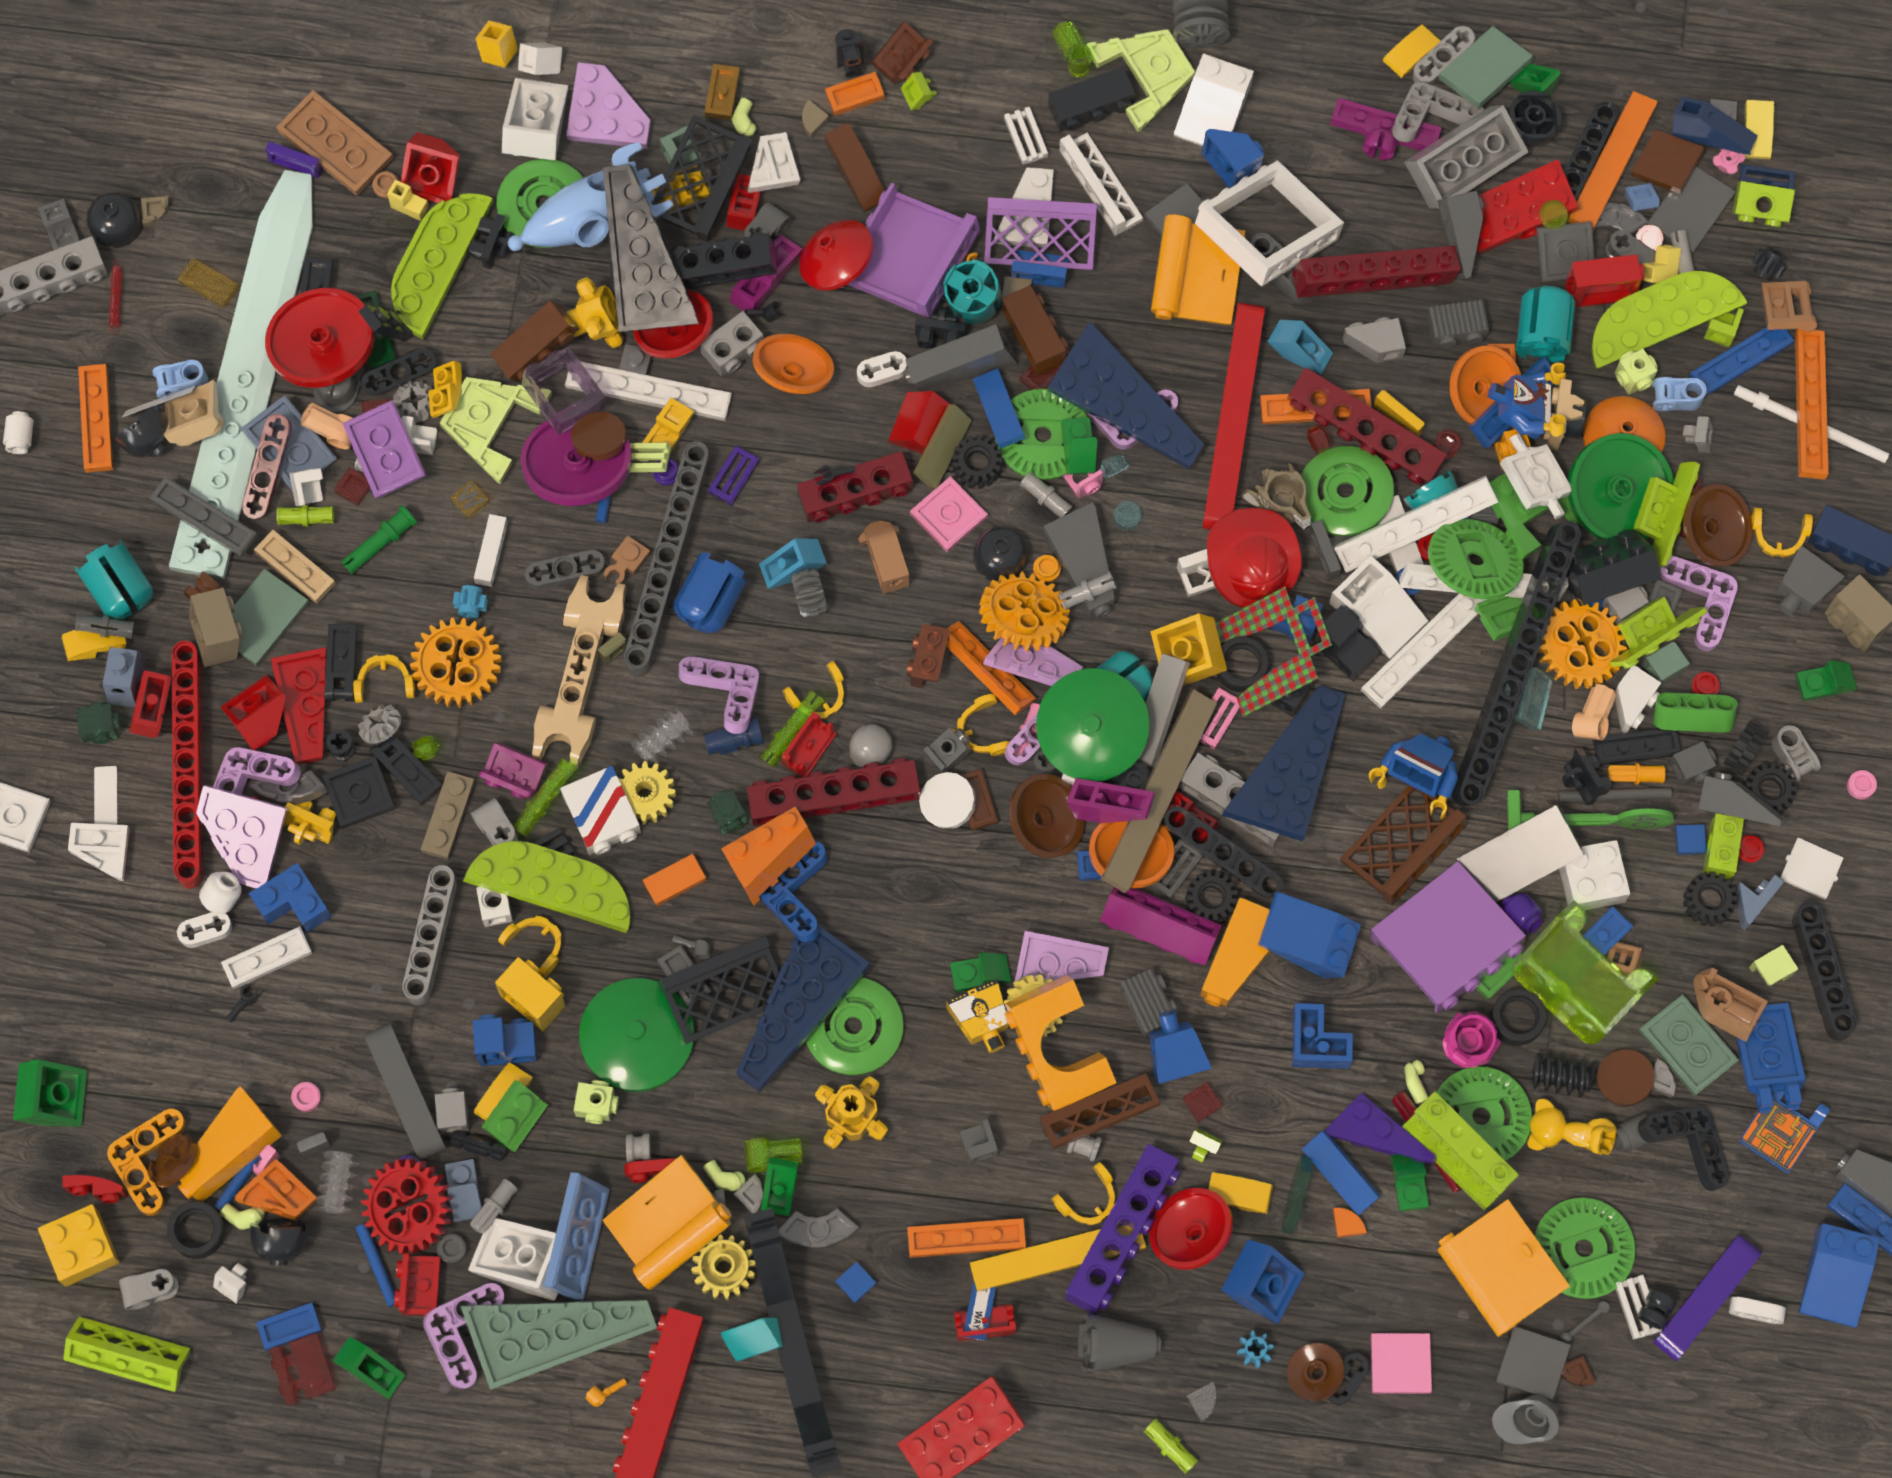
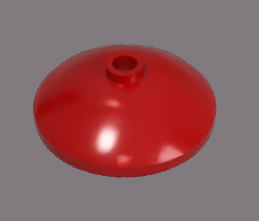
[799,220,874,291]
[633,290,714,358]
[1149,1188,1233,1270]

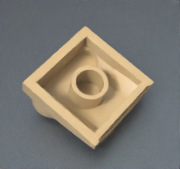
[164,380,224,446]

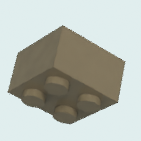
[1825,574,1892,652]
[189,588,243,667]

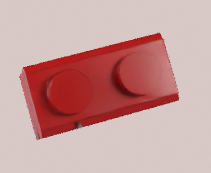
[129,671,171,738]

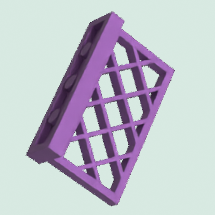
[984,197,1097,270]

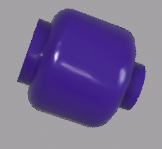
[1501,893,1543,935]

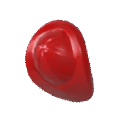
[1207,508,1303,608]

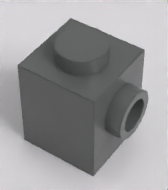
[1669,741,1717,787]

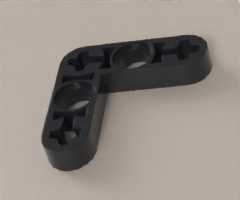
[1638,1107,1729,1191]

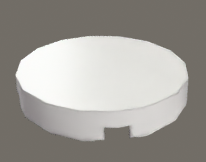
[919,772,976,829]

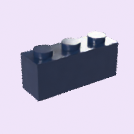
[1808,505,1892,577]

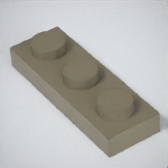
[421,771,475,860]

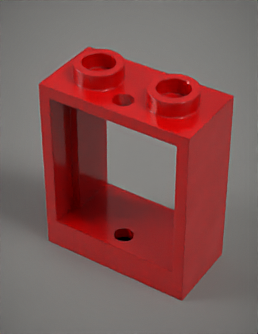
[1564,254,1645,308]

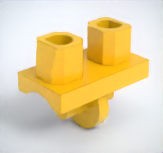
[284,801,336,845]

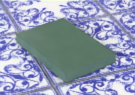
[1439,26,1533,109]
[232,569,309,667]
[1638,994,1739,1097]

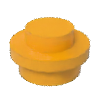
[1033,555,1061,582]

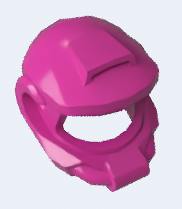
[1442,1011,1501,1068]

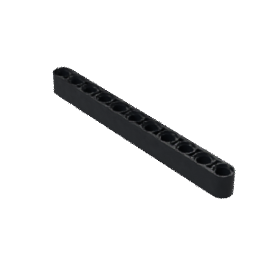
[1452,521,1581,806]

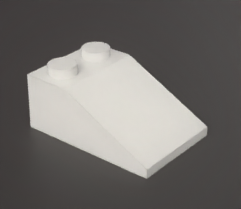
[1174,54,1254,146]
[502,78,568,160]
[468,1218,558,1301]

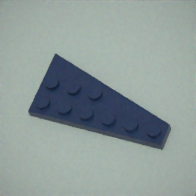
[1048,322,1204,470]
[1222,685,1345,842]
[736,922,871,1093]

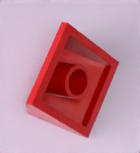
[888,391,950,454]

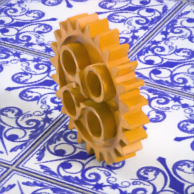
[979,572,1070,652]
[1538,599,1627,689]
[410,618,502,708]

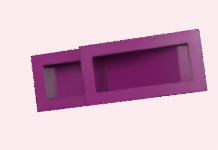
[729,235,803,312]

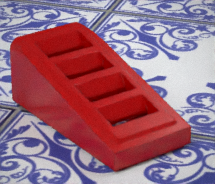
[726,174,761,231]

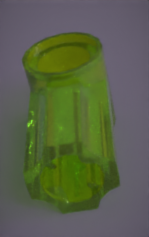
[1052,21,1092,77]
[744,1138,803,1172]

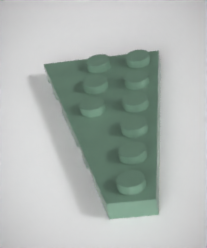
[461,1299,657,1390]

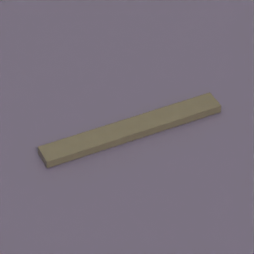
[1101,689,1217,893]

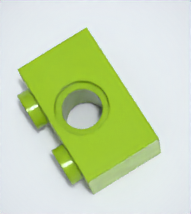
[1732,181,1795,227]
[1702,813,1744,881]

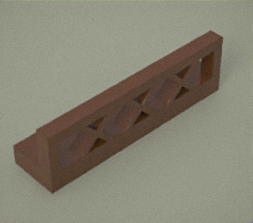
[1040,1073,1160,1150]

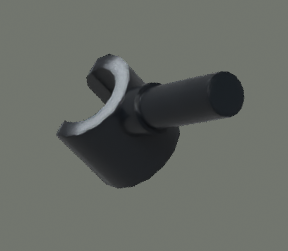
[744,301,783,323]
[814,465,854,486]
[226,984,258,1022]

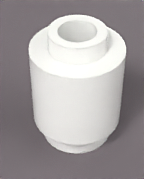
[3,411,34,454]

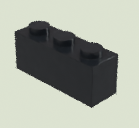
[1048,67,1136,132]

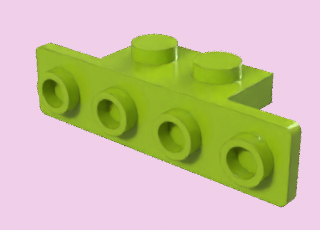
[1633,462,1700,567]
[1610,597,1708,669]

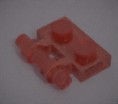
[270,1333,336,1406]

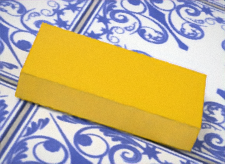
[1373,390,1425,437]

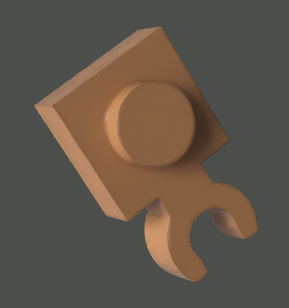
[604,536,650,586]

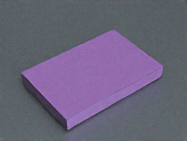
[342,400,427,499]

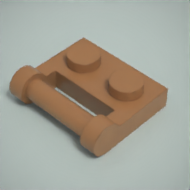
[1761,281,1817,332]

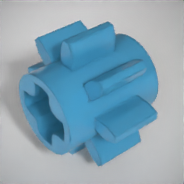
[453,585,488,619]
[1237,1331,1274,1369]

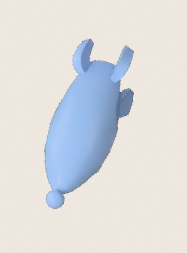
[508,142,673,251]

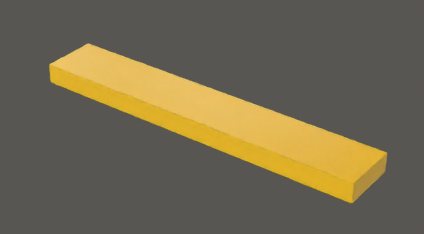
[970,1226,1146,1291]

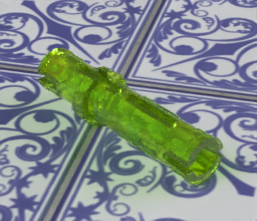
[759,690,824,768]
[512,758,577,837]

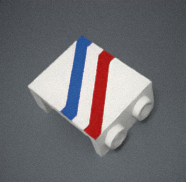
[560,766,641,855]

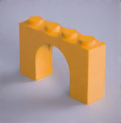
[1004,975,1116,1111]

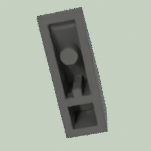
[1437,191,1483,279]
[1699,772,1789,827]

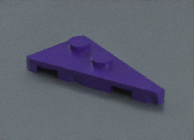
[1325,1093,1437,1164]

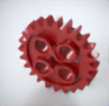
[361,1158,453,1254]

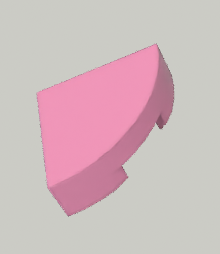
[253,1145,280,1175]

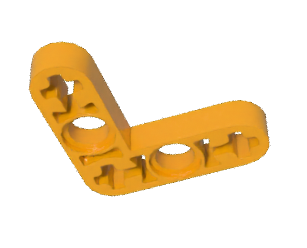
[107,1109,186,1216]

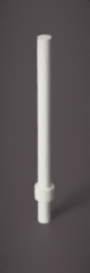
[1734,385,1889,463]

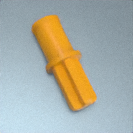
[1607,763,1665,785]

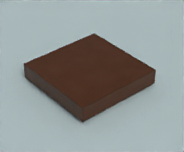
[1631,129,1704,194]

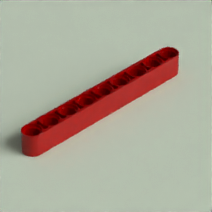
[1202,302,1265,530]
[172,640,204,889]

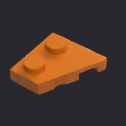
[235,1159,317,1221]

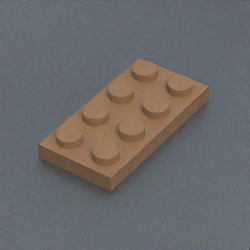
[276,90,393,196]

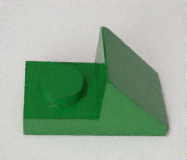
[1061,418,1097,475]
[1795,660,1857,702]
[950,952,1011,993]
[1390,1154,1429,1212]
[761,1157,798,1216]

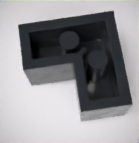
[1313,605,1379,682]

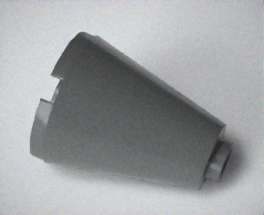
[1078,1314,1161,1373]

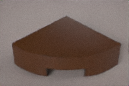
[1561,1356,1596,1386]

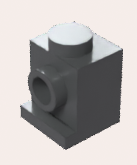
[923,728,973,772]

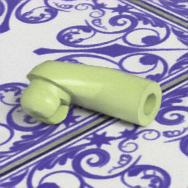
[732,98,756,137]
[1404,1060,1428,1104]
[703,1160,745,1191]
[220,1203,265,1230]

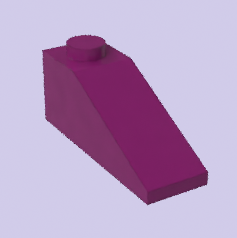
[1067,778,1155,823]

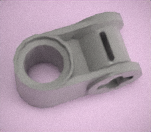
[1772,725,1821,782]
[470,798,519,846]
[119,1269,179,1310]

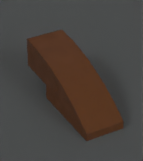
[825,122,884,212]

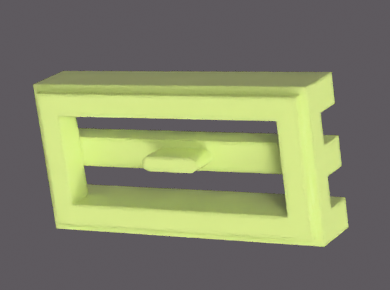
[630,443,671,472]

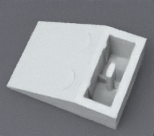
[1329,556,1428,659]

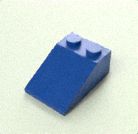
[1258,892,1361,979]
[1798,1223,1880,1328]

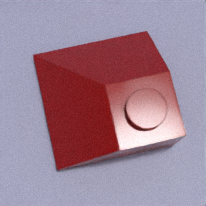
[401,132,460,203]
[220,675,286,750]

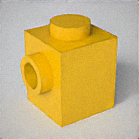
[476,21,518,68]

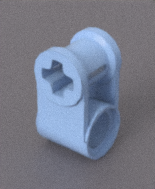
[152,360,209,398]
[1652,377,1707,412]

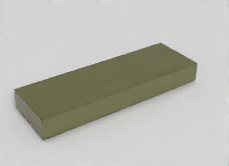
[913,404,972,488]

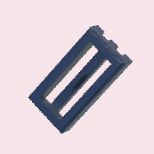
[1739,164,1795,190]

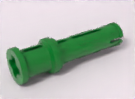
[340,505,418,575]

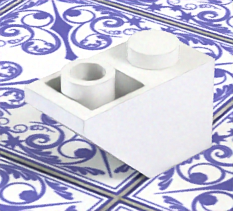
[1615,665,1661,733]

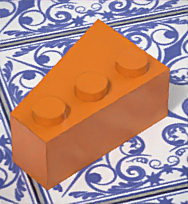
[721,807,816,906]

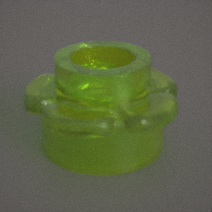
[412,736,439,760]

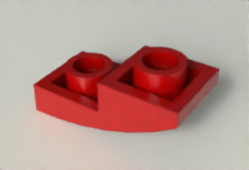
[1166,791,1218,844]
[62,1175,127,1204]

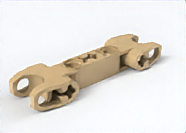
[532,575,626,769]

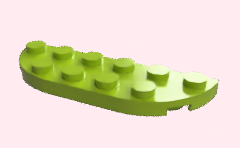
[391,194,493,340]
[1591,271,1747,370]
[463,841,630,933]

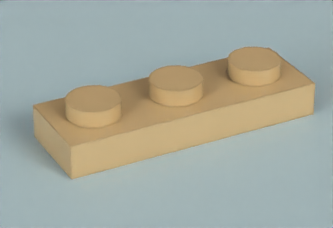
[254,530,336,604]

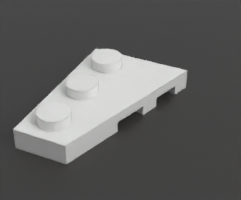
[993,168,1053,248]

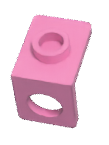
[1063,470,1103,499]

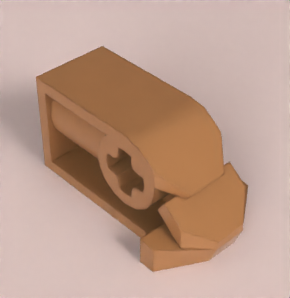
[858,520,909,594]
[1693,968,1768,1042]

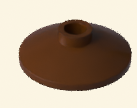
[1287,1343,1345,1401]

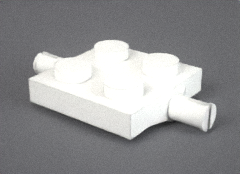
[1500,433,1571,519]

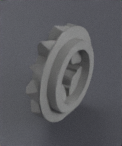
[393,380,433,423]
[358,704,401,744]

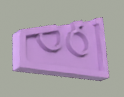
[983,638,1083,686]
[1014,931,1109,987]

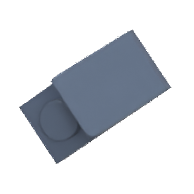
[1735,875,1784,931]
[445,1159,482,1223]

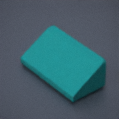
[721,1318,783,1361]

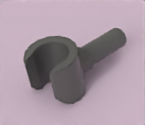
[672,935,711,960]

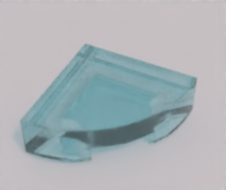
[1101,455,1129,479]

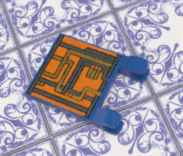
[1738,1091,1829,1174]

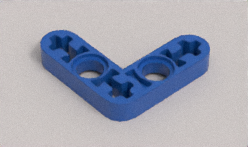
[759,841,828,942]

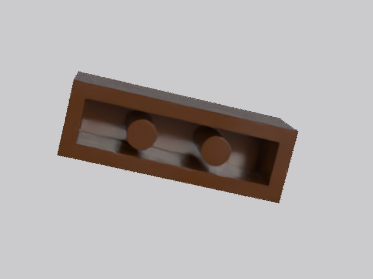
[1001,285,1069,376]
[490,301,579,382]

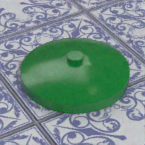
[1568,433,1674,539]
[1036,668,1150,782]
[579,978,694,1093]

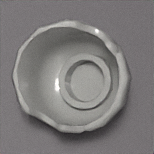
[849,724,893,768]

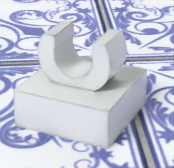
[213,1263,247,1304]

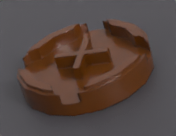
[571,412,627,461]
[1597,1049,1655,1107]
[148,1133,198,1188]

